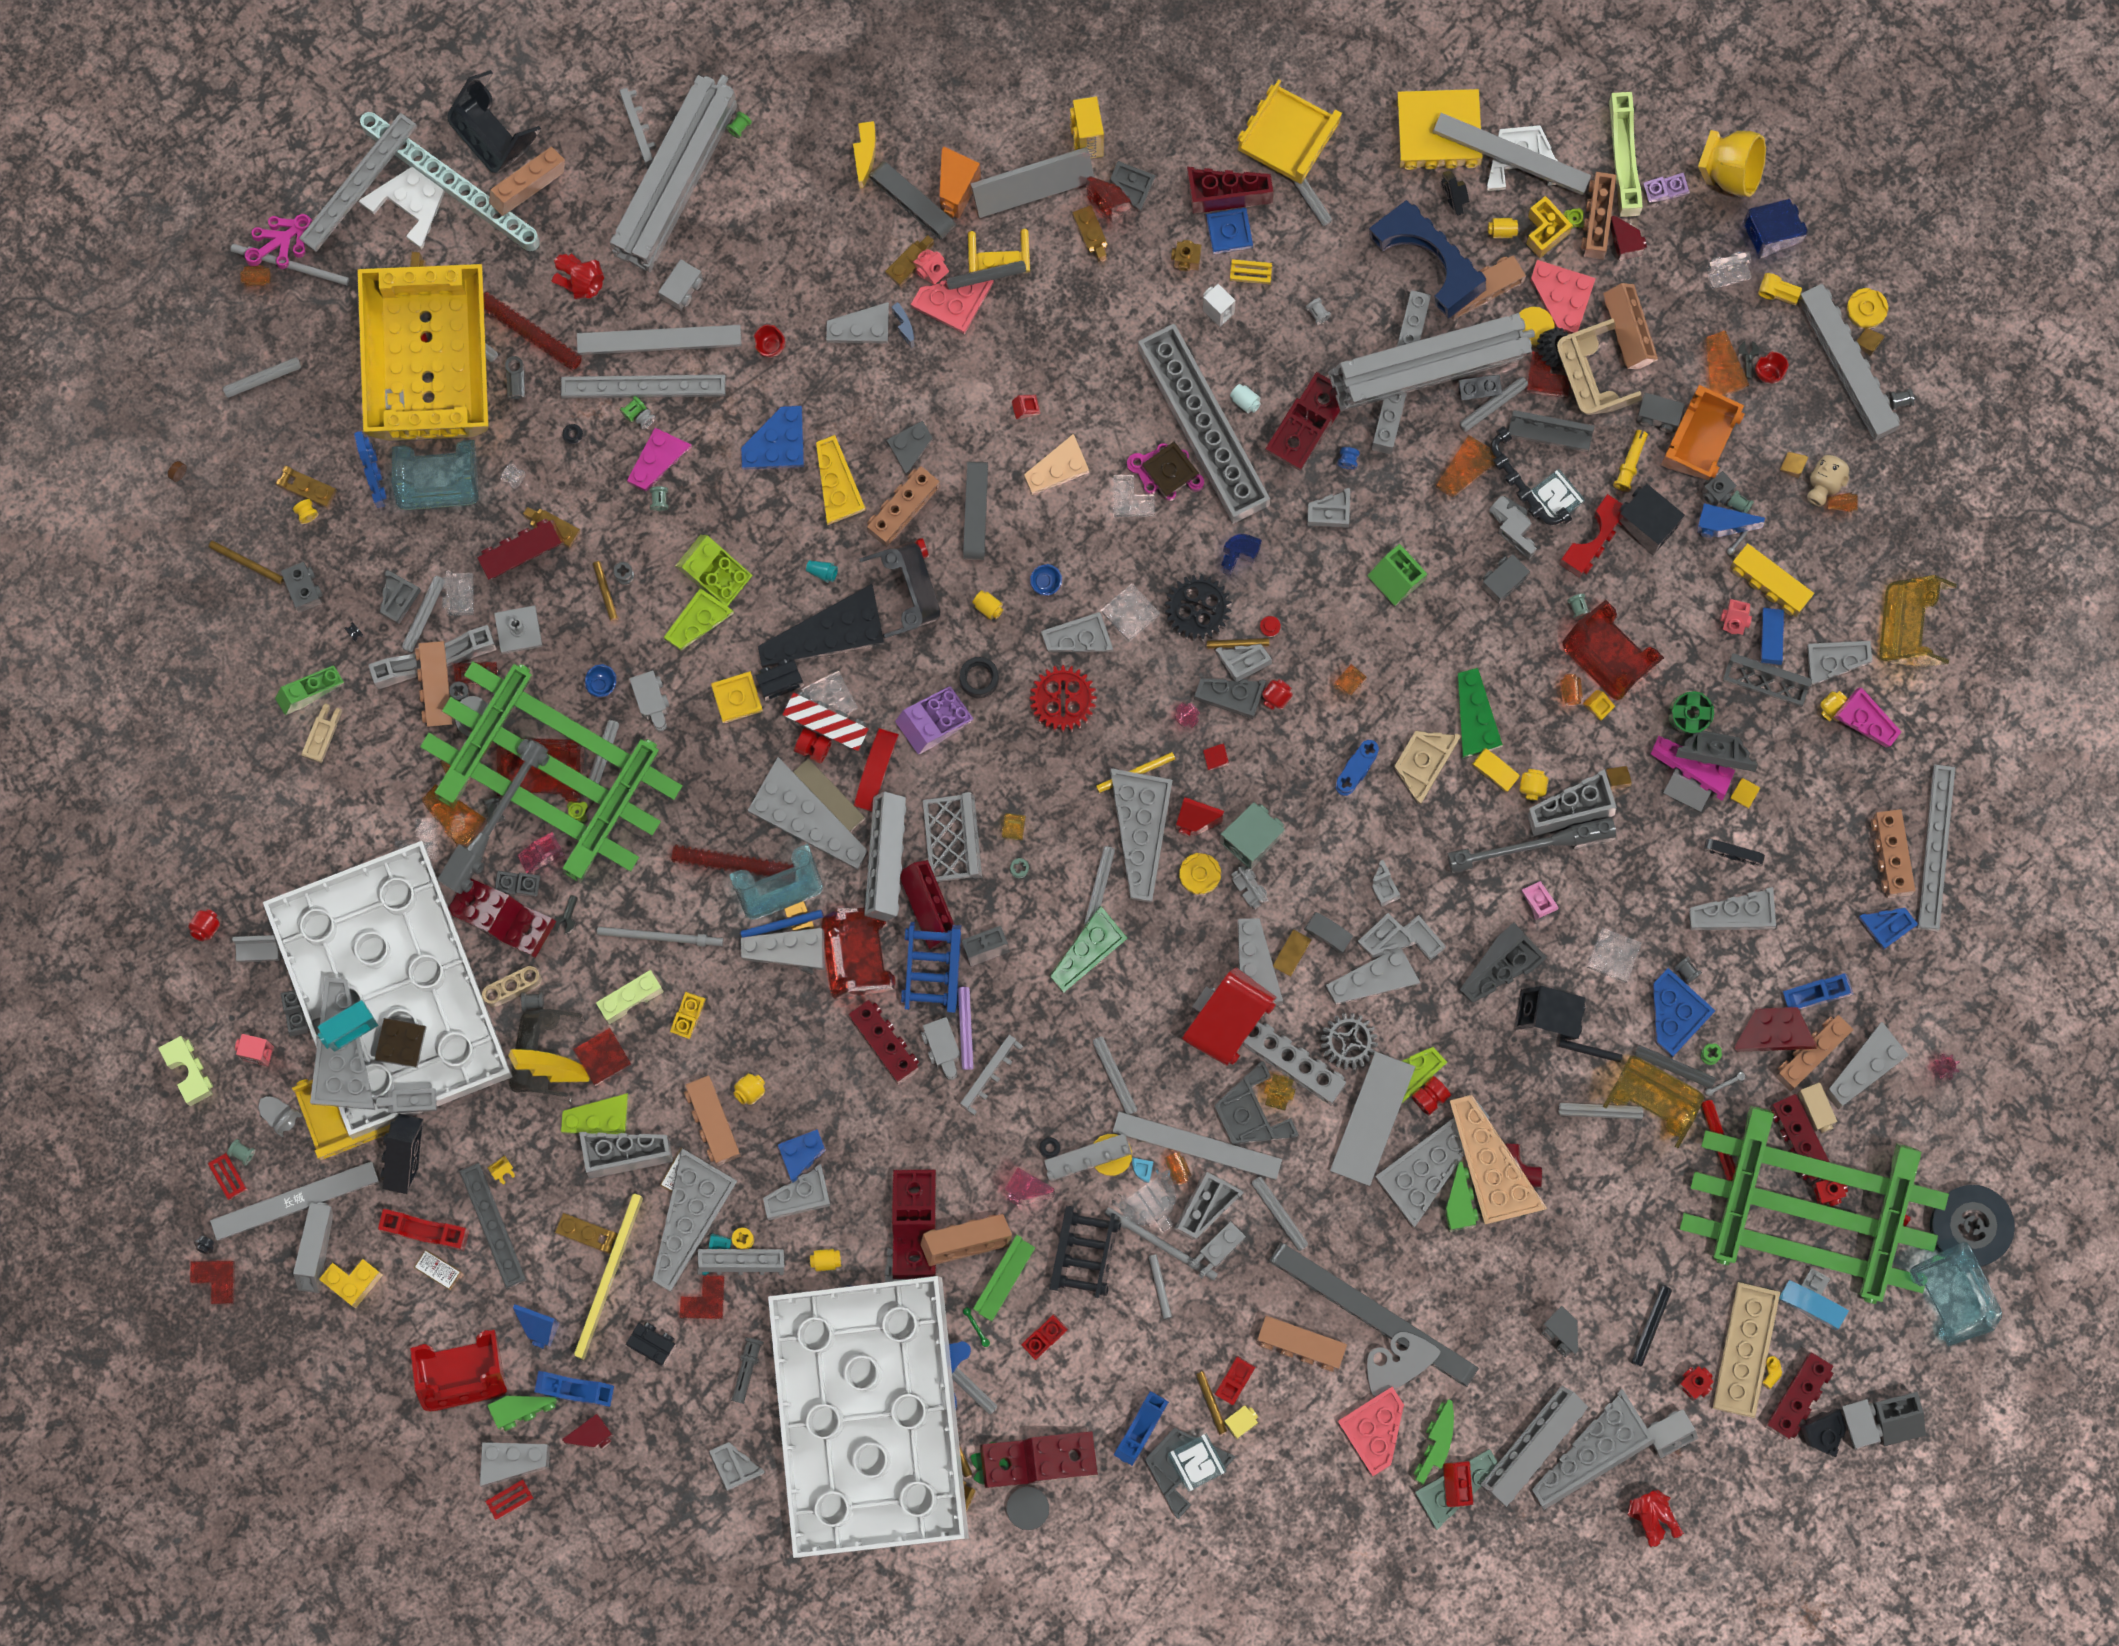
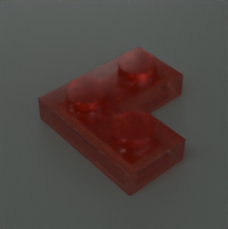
[1526,351,1570,398]
[190,1261,235,1305]
[680,1276,725,1320]

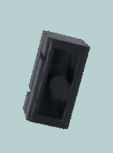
[755,659,804,701]
[625,1322,677,1368]

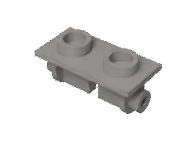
[1231,866,1269,909]

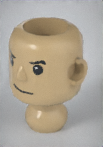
[1807,455,1849,506]

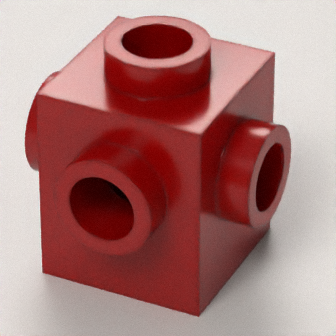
[1812,1178,1848,1207]
[1678,1366,1714,1401]

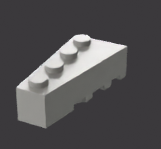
[1528,769,1617,836]

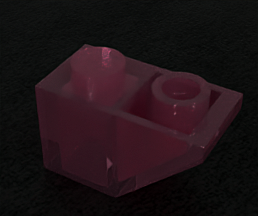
[517,832,564,874]

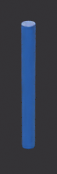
[741,909,824,938]

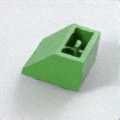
[1367,544,1427,606]

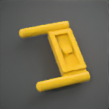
[968,229,1030,273]

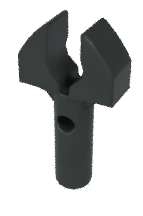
[1738,341,1759,380]
[554,895,578,935]

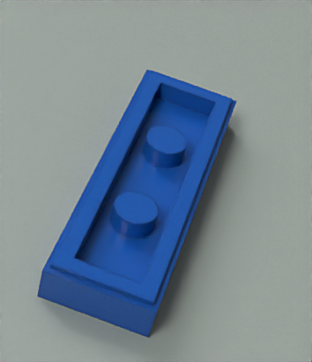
[1761,608,1784,665]

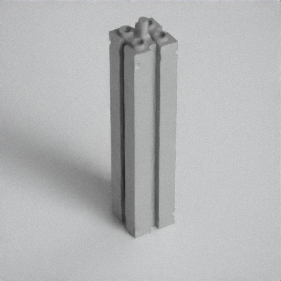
[610,75,737,272]
[1328,313,1535,411]

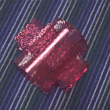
[1174,702,1200,728]
[1933,1054,1960,1080]

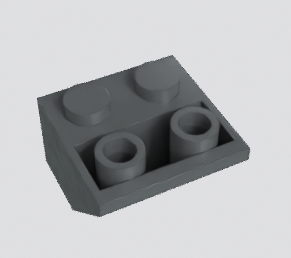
[1540,1306,1578,1358]
[1873,1392,1926,1446]

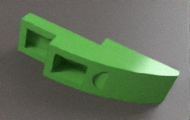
[1413,1399,1454,1485]

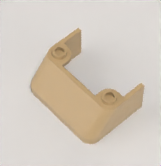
[1557,319,1642,415]

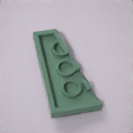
[1415,1449,1498,1530]

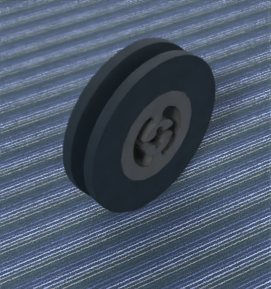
[1930,1185,2015,1268]

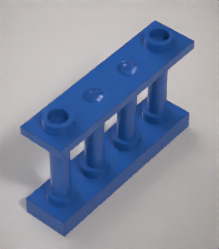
[901,922,962,1013]

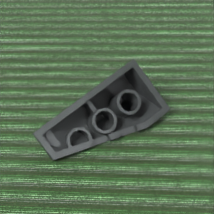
[1460,922,1547,1003]

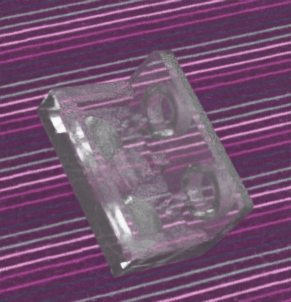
[1706,251,1751,289]
[442,571,474,616]

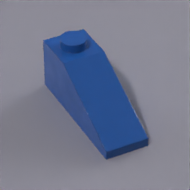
[1697,503,1765,538]

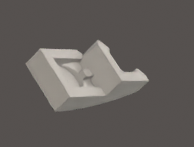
[1372,860,1401,907]

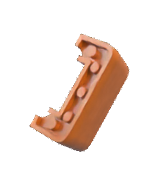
[1661,385,1745,480]

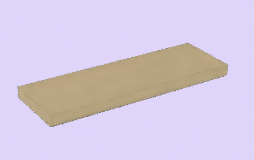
[1712,1282,1780,1419]

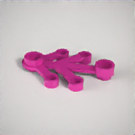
[245,214,313,269]
[1127,443,1204,501]

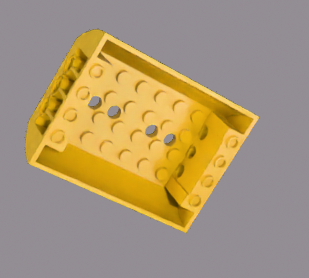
[358,264,488,441]

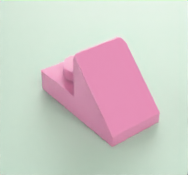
[1522,881,1558,920]

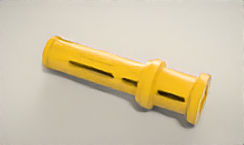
[1613,430,1648,492]

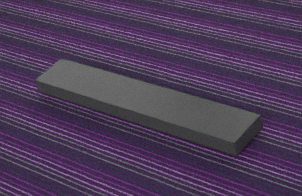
[460,1163,527,1289]

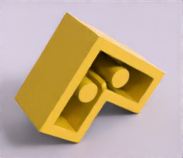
[1526,196,1573,258]
[319,1259,383,1308]

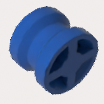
[1337,447,1360,470]

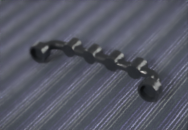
[1491,426,1572,525]

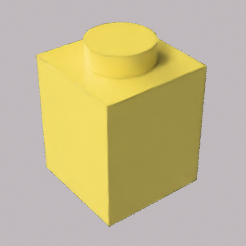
[1224,1406,1259,1440]

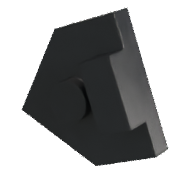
[1441,170,1470,216]
[1801,1408,1847,1457]

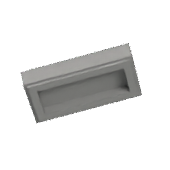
[1404,915,1446,961]

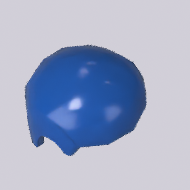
[1030,564,1062,596]
[585,664,617,698]

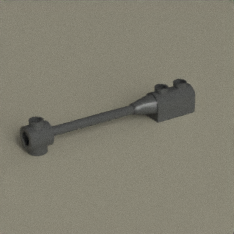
[437,739,550,894]
[1447,817,1616,873]

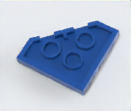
[741,406,804,470]
[354,431,387,508]
[1653,968,1716,1058]

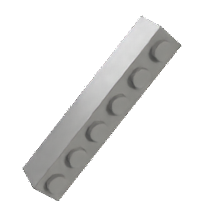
[865,792,907,921]
[1480,1386,1588,1507]

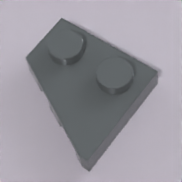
[380,570,421,624]

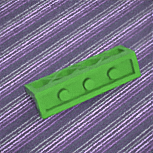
[973,1235,1036,1322]

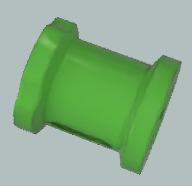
[726,111,752,139]
[619,396,647,423]
[1700,1043,1722,1065]

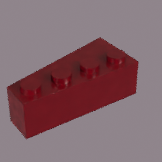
[1187,166,1274,214]

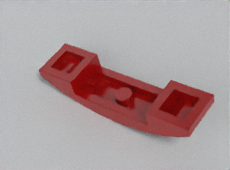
[854,728,899,812]

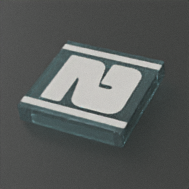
[1531,469,1585,526]
[1168,1433,1227,1492]

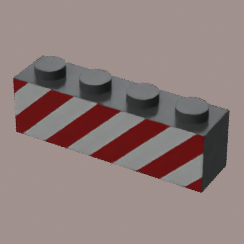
[783,691,869,752]

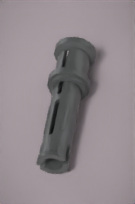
[731,1337,764,1404]

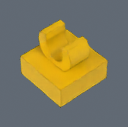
[488,1156,515,1184]

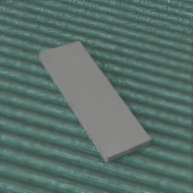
[971,147,1095,218]
[1330,1051,1415,1186]

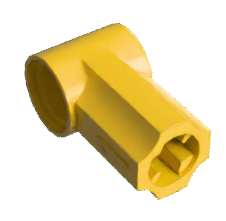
[1758,273,1802,306]

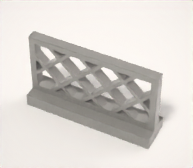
[923,792,982,882]

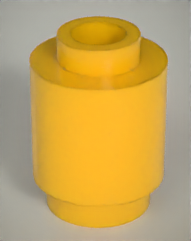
[1488,218,1518,239]
[972,590,1004,620]
[810,1248,841,1272]

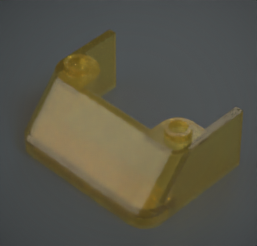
[1879,575,1957,667]
[1603,1056,1704,1148]

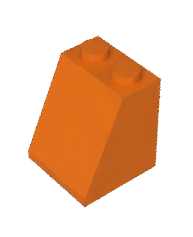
[940,146,981,219]

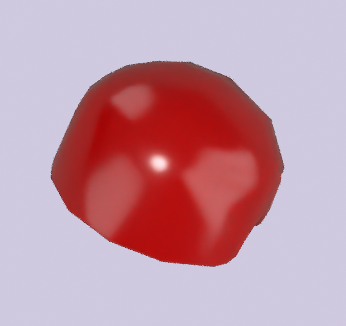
[754,324,786,358]
[1755,351,1789,384]

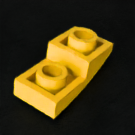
[1472,748,1520,792]
[670,991,706,1039]

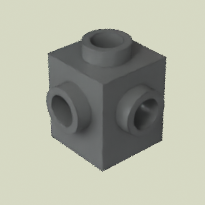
[1702,471,1737,506]

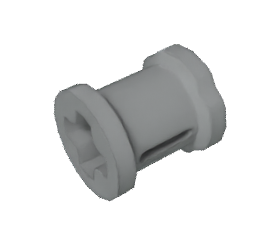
[1305,298,1332,325]

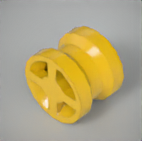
[293,499,319,524]
[732,1228,754,1249]

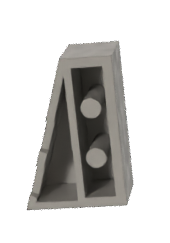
[1173,1172,1244,1240]
[480,1442,550,1488]

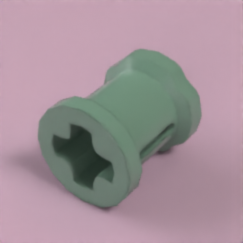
[650,486,669,511]
[1727,490,1754,513]
[1567,594,1592,620]
[227,1139,256,1166]

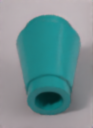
[806,560,838,583]

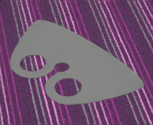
[1367,1332,1441,1397]

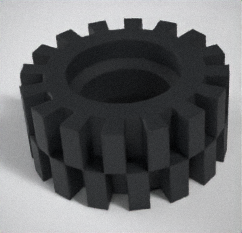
[1537,327,1568,367]

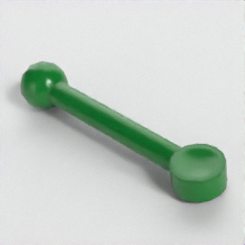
[963,1307,990,1347]

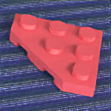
[1530,260,1596,334]
[911,280,994,334]
[1338,1387,1404,1476]

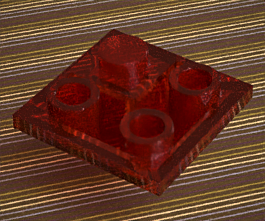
[1086,176,1131,222]

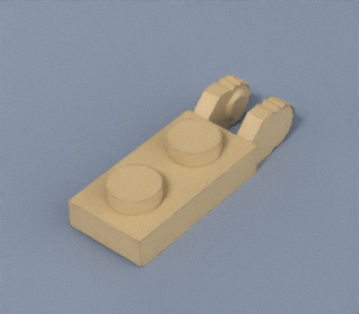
[301,703,342,764]

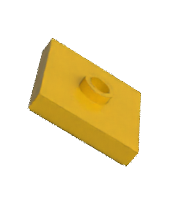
[711,671,763,724]

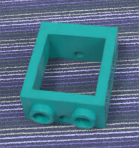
[317,1000,379,1052]

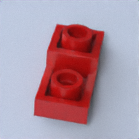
[1021,1314,1069,1360]

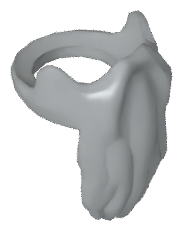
[258,1096,302,1137]

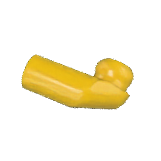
[1762,1356,1782,1389]

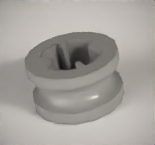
[635,409,656,429]

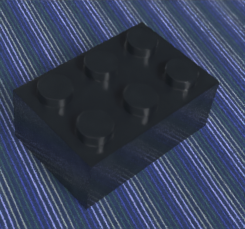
[380,1114,424,1194]

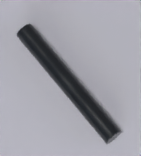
[1558,1039,1622,1063]

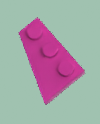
[627,428,692,492]
[1834,687,1901,748]

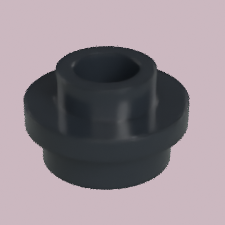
[562,424,583,445]
[1039,1137,1061,1159]
[194,1236,215,1254]

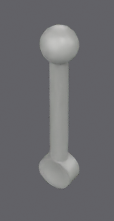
[1727,531,1749,555]
[1705,1072,1745,1096]

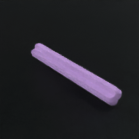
[958,987,973,1070]

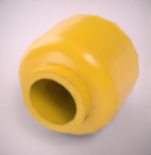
[1820,691,1848,722]
[1519,769,1549,801]
[733,1073,765,1105]

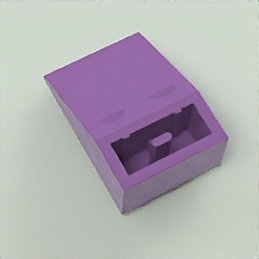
[895,686,974,755]

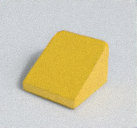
[1583,690,1615,721]
[1730,778,1760,809]

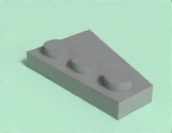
[1807,641,1872,686]
[763,1164,831,1221]

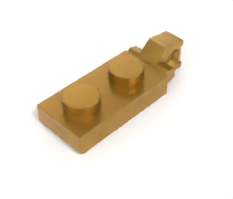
[1072,205,1107,262]
[885,235,934,286]
[523,507,580,548]

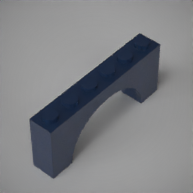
[1369,200,1486,319]

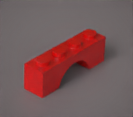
[1559,494,1623,578]
[378,1209,469,1252]

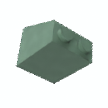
[1220,802,1285,870]

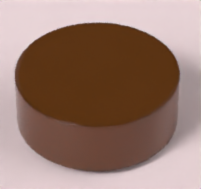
[168,461,187,482]

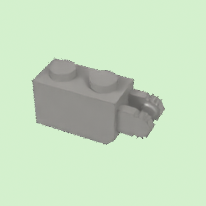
[629,671,669,732]
[921,1017,960,1080]
[1189,1222,1246,1279]

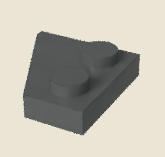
[1110,161,1156,212]
[887,421,933,475]

